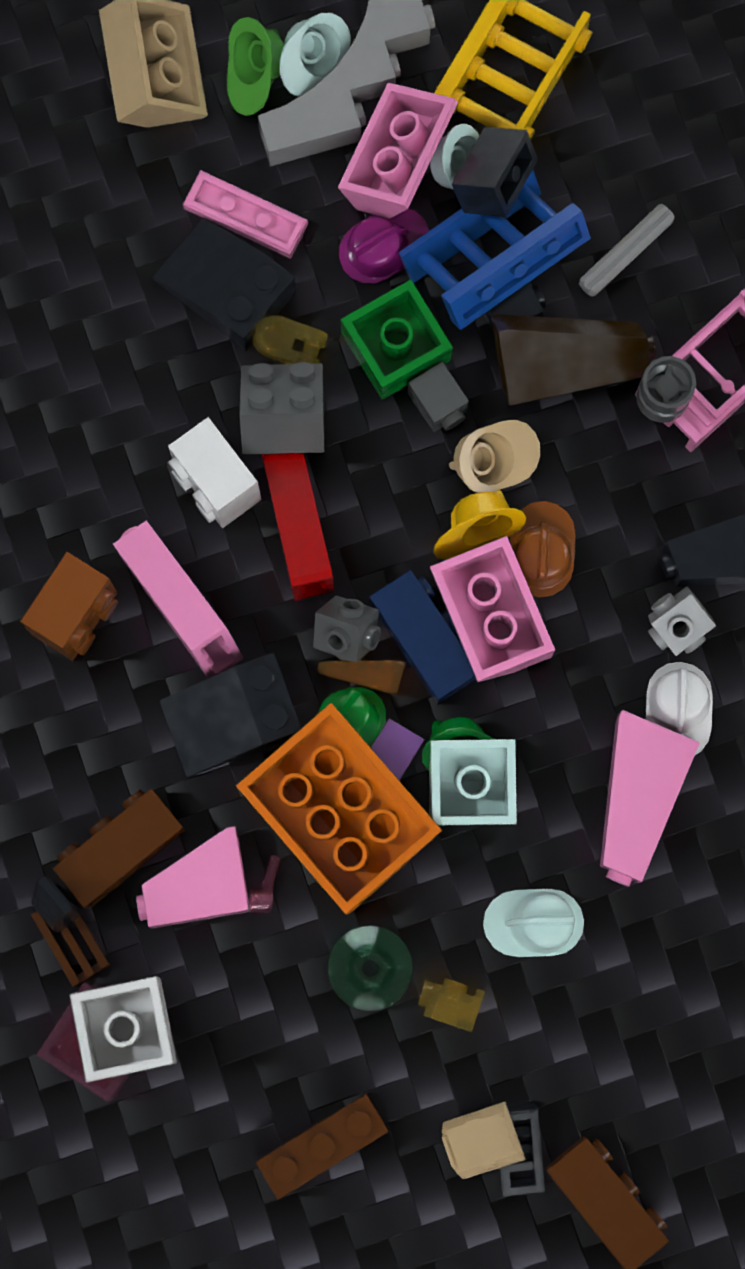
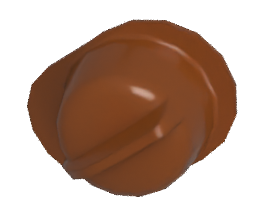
[510,501,576,598]

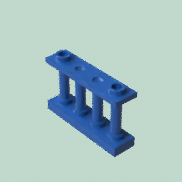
[399,170,591,330]

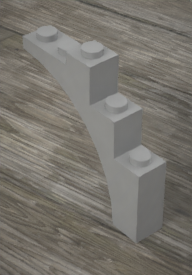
[258,0,435,166]

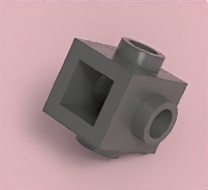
[313,595,381,663]

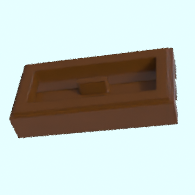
[31,893,110,987]

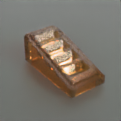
[317,660,406,695]

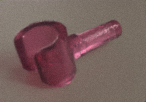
[249,855,280,913]

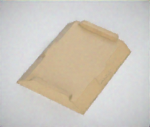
[441,1102,526,1179]

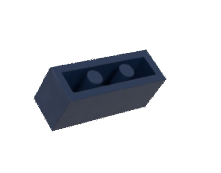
[369,570,476,705]

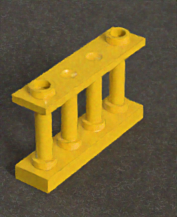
[434,0,592,140]

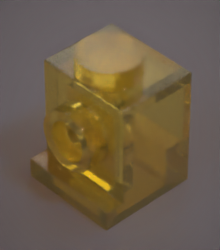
[418,978,485,1032]

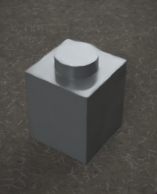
[408,361,469,432]

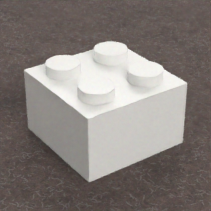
[168,417,261,528]
[70,977,177,1082]

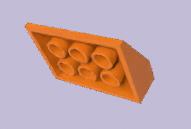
[236,703,442,914]

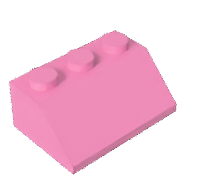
[338,83,458,219]
[430,536,555,682]

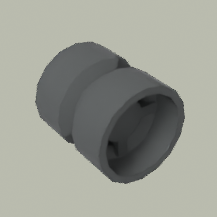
[636,356,696,423]

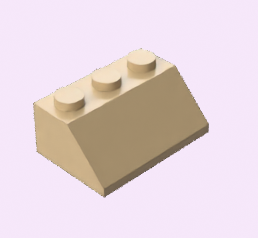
[99,0,208,128]

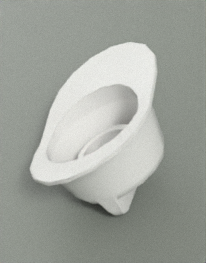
[646,662,713,755]

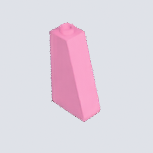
[113,520,244,678]
[600,710,700,887]

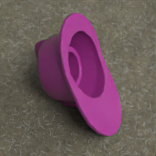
[339,208,429,284]

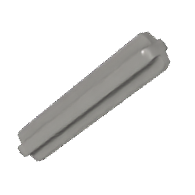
[579,204,675,297]

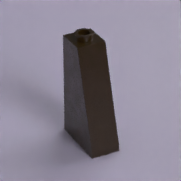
[491,314,656,405]

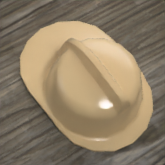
[449,420,540,493]

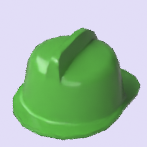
[227,17,285,116]

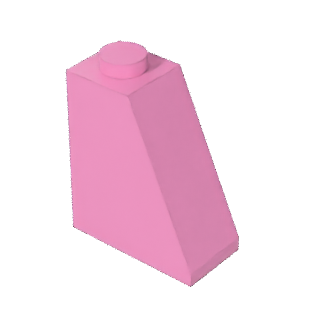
[136,826,251,929]

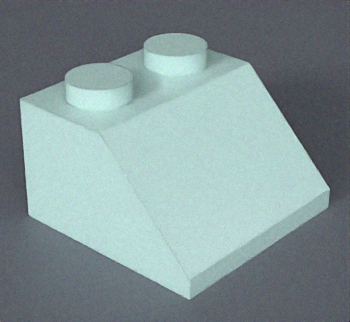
[429,739,517,825]

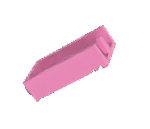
[635,289,745,452]

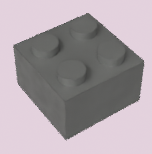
[240,362,325,454]

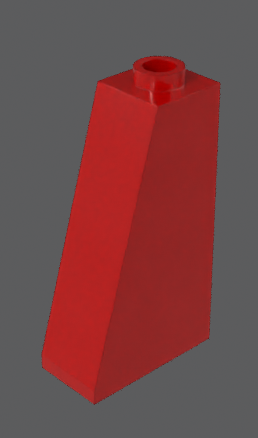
[262,453,334,601]

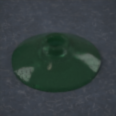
[328,926,412,1011]

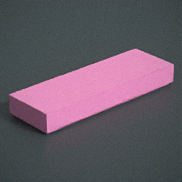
[183,171,308,259]

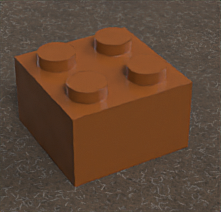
[20,552,118,661]

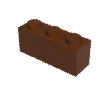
[52,789,186,910]
[256,1093,389,1200]
[544,1136,669,1269]

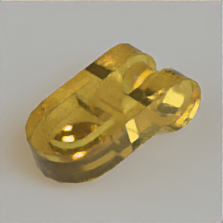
[253,315,328,364]

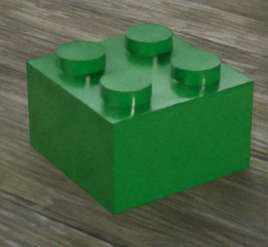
[341,280,453,400]

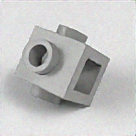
[648,586,716,656]

